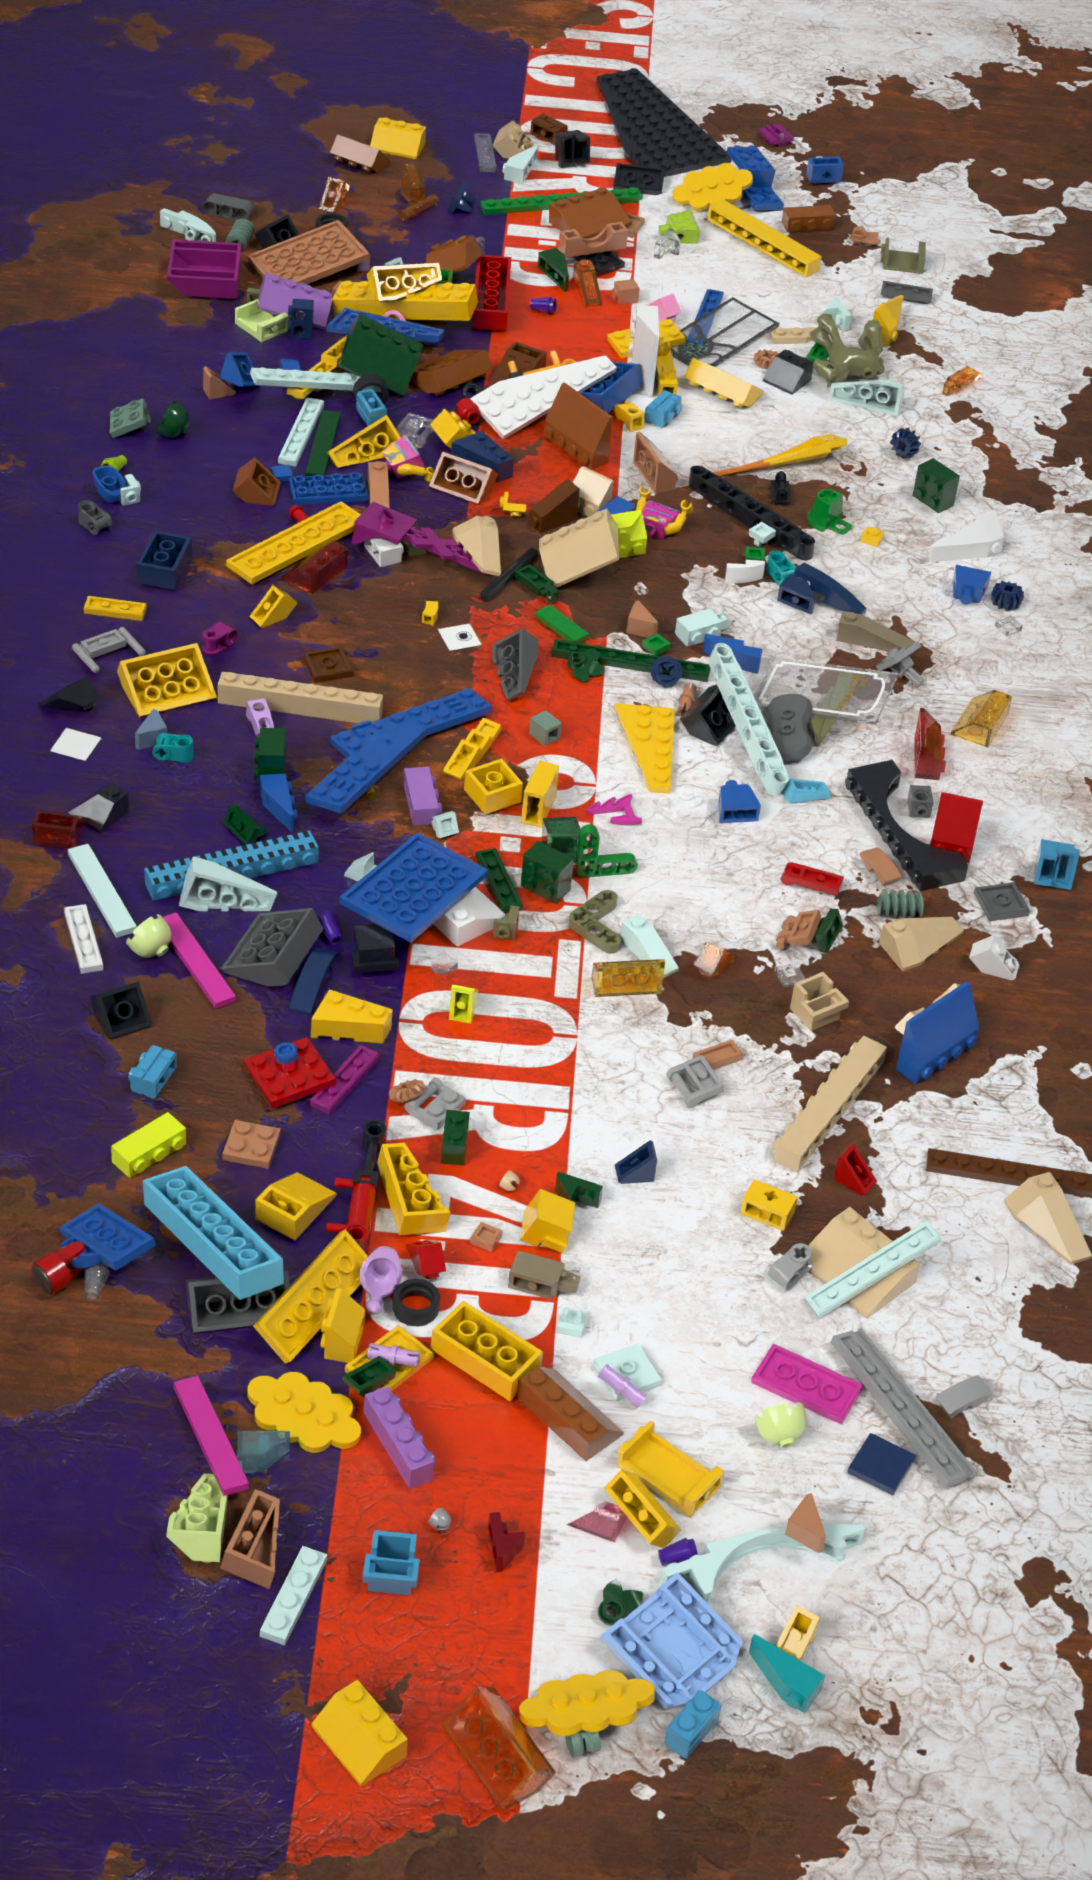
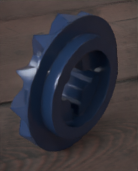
[650,657,682,687]

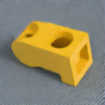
[614,401,645,432]

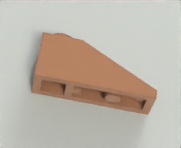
[367,461,390,508]

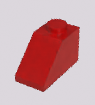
[406,1239,446,1279]

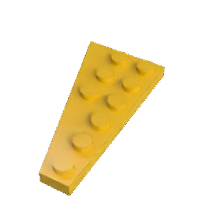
[614,703,675,794]

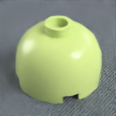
[126,914,172,958]
[754,1402,807,1448]

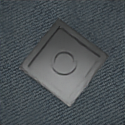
[974,882,1030,922]

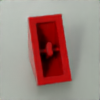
[834,1143,877,1195]

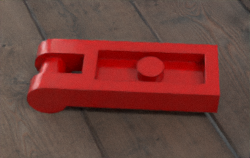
[780,862,844,896]

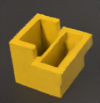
[520,1189,575,1253]

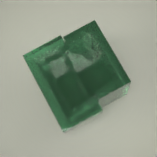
[540,817,584,863]

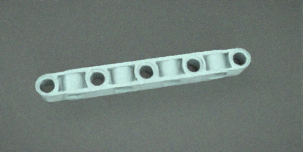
[708,643,789,796]

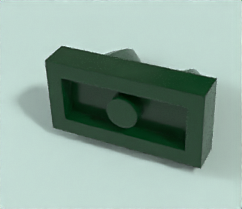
[223,805,268,845]
[811,908,843,952]

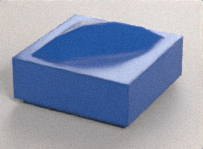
[271,465,293,482]

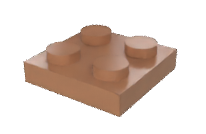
[222,1120,281,1169]

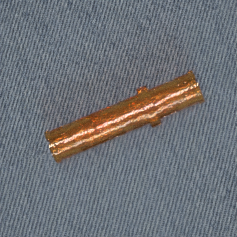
[398,194,439,221]

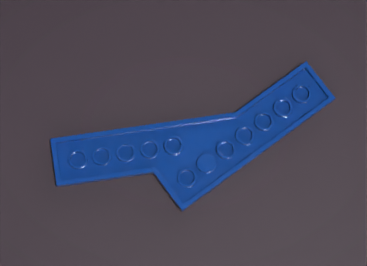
[305,688,492,814]

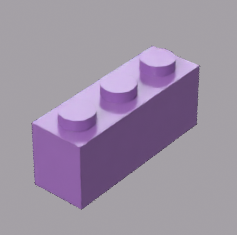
[403,767,442,826]

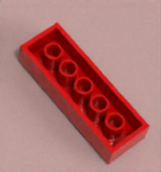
[472,255,512,331]

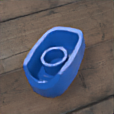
[92,466,126,503]

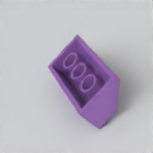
[257,273,332,330]

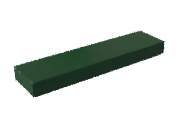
[475,848,523,913]

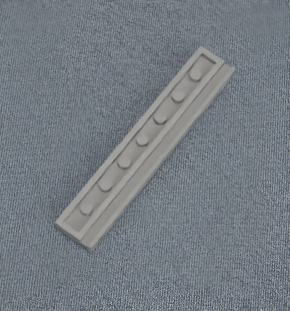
[830,1328,977,1488]

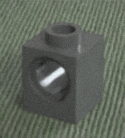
[907,785,933,818]

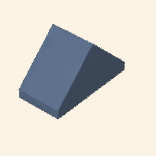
[135,709,167,750]

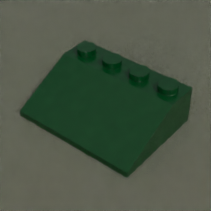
[338,313,423,397]

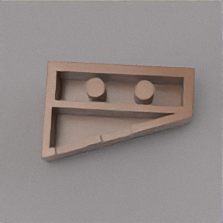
[220,1489,280,1589]

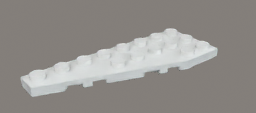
[470,355,617,440]

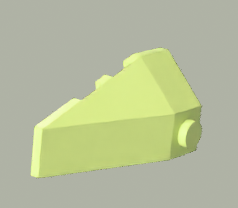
[167,1473,228,1563]

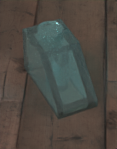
[237,1431,290,1473]

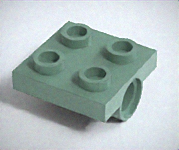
[110,398,151,438]

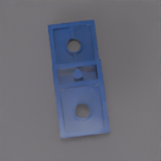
[726,145,784,210]

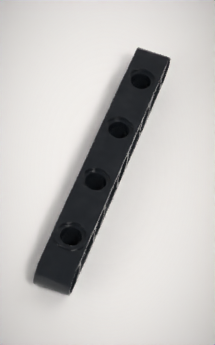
[688,465,815,561]

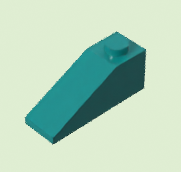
[749,1634,825,1713]

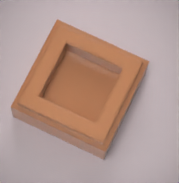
[470,1222,503,1252]

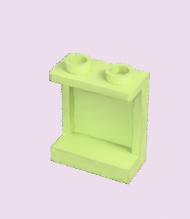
[235,299,289,342]

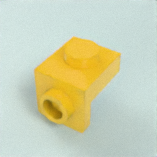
[500,492,526,517]

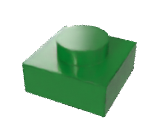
[745,547,765,562]
[642,633,671,656]

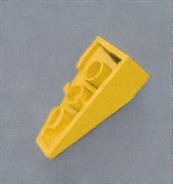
[367,263,442,302]
[873,295,904,347]

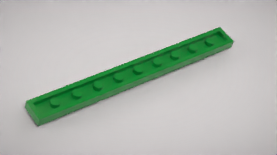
[480,187,643,215]

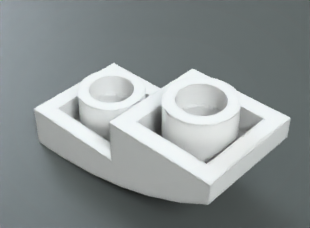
[725,560,765,583]

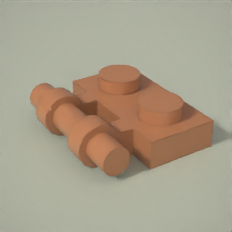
[776,910,822,950]

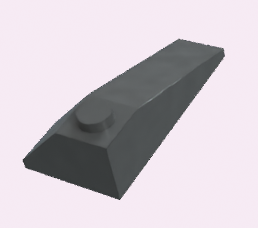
[492,628,538,701]

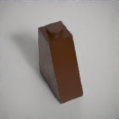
[529,479,580,533]

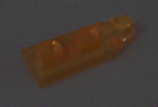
[942,366,982,396]

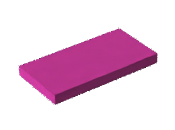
[751,1343,863,1425]

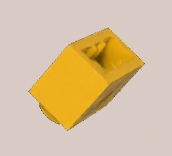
[740,1179,798,1231]

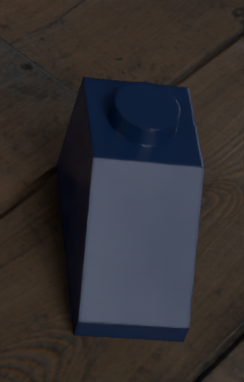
[777,574,815,614]

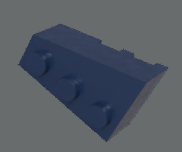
[451,431,514,482]

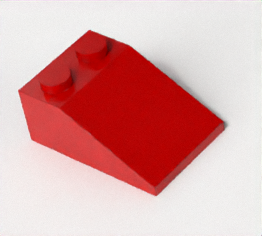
[930,792,983,864]

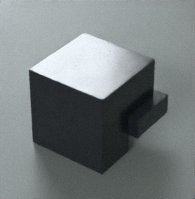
[555,130,590,168]
[352,924,400,973]

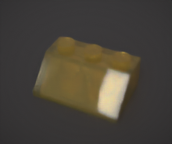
[950,690,1012,748]
[591,959,665,997]

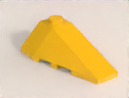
[327,415,401,468]

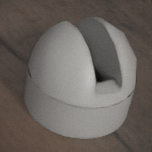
[428,1507,451,1531]

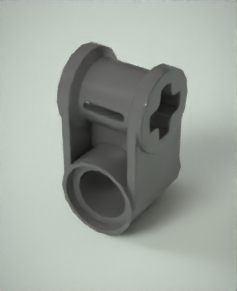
[78,501,112,535]

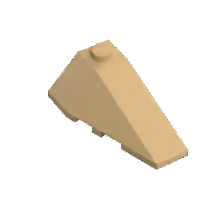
[452,516,501,576]
[879,917,964,971]
[1004,1172,1092,1265]

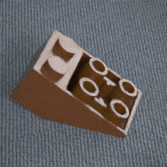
[489,341,547,385]

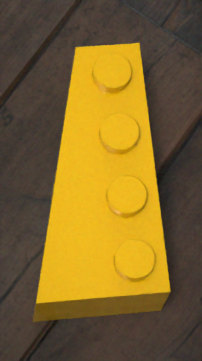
[377,1143,451,1235]

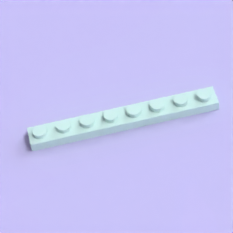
[250,367,381,392]

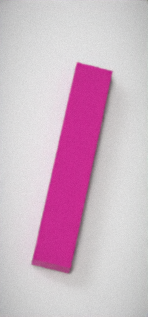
[163,912,236,1009]
[174,1376,249,1496]

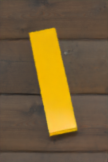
[443,718,501,780]

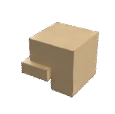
[790,972,849,1031]

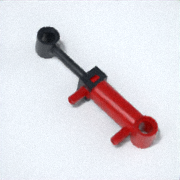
[326,1120,387,1253]

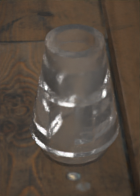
[84,1262,109,1300]

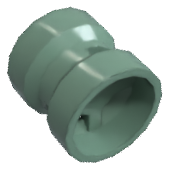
[565,1730,601,1758]

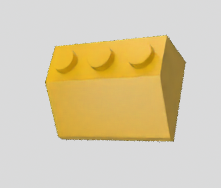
[370,118,426,159]
[311,1680,408,1787]

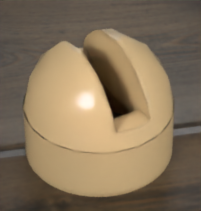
[499,1170,520,1191]

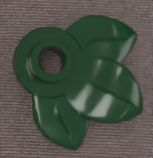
[567,650,605,682]
[598,1579,643,1626]

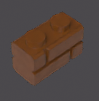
[530,114,568,145]

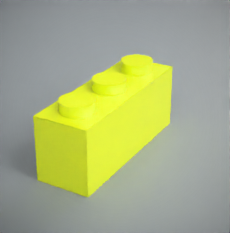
[111,1112,186,1178]

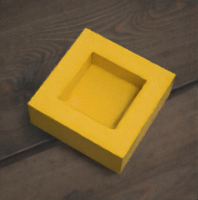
[860,526,885,547]

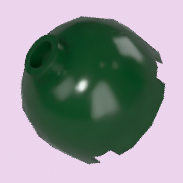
[156,401,190,439]

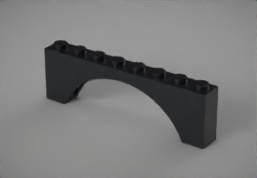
[845,760,968,891]

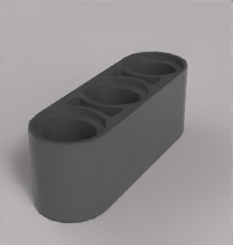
[203,193,255,220]

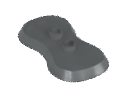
[766,694,813,762]

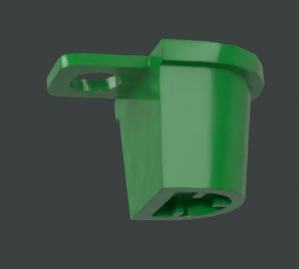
[807,489,852,535]

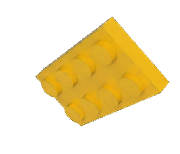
[607,319,685,359]

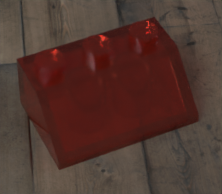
[282,541,348,594]
[914,708,946,780]

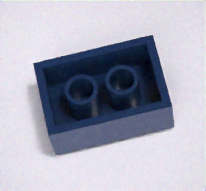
[137,530,192,590]

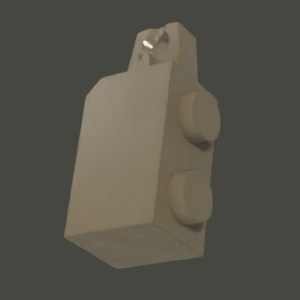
[508,1251,581,1299]

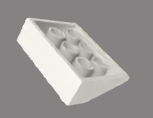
[627,305,659,397]
[433,887,505,947]

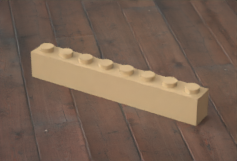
[218,672,383,723]
[773,1036,887,1172]

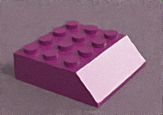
[167,240,241,299]

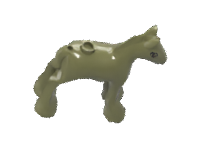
[810,313,885,388]

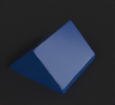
[220,352,261,387]

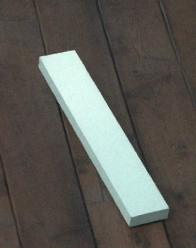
[278,398,324,467]
[68,844,137,938]
[805,1220,942,1319]

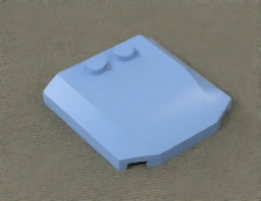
[600,1572,743,1709]

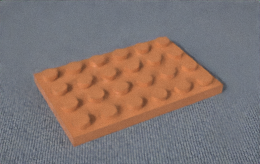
[247,220,370,285]

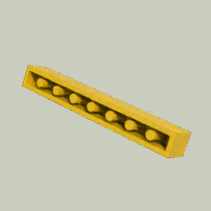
[707,199,822,277]

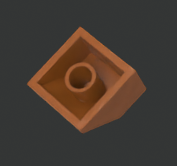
[233,457,281,506]

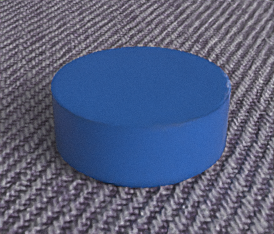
[274,1043,298,1065]

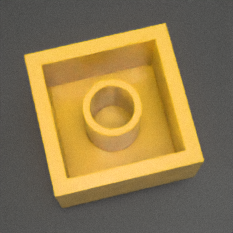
[464,759,523,814]

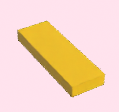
[84,596,147,621]

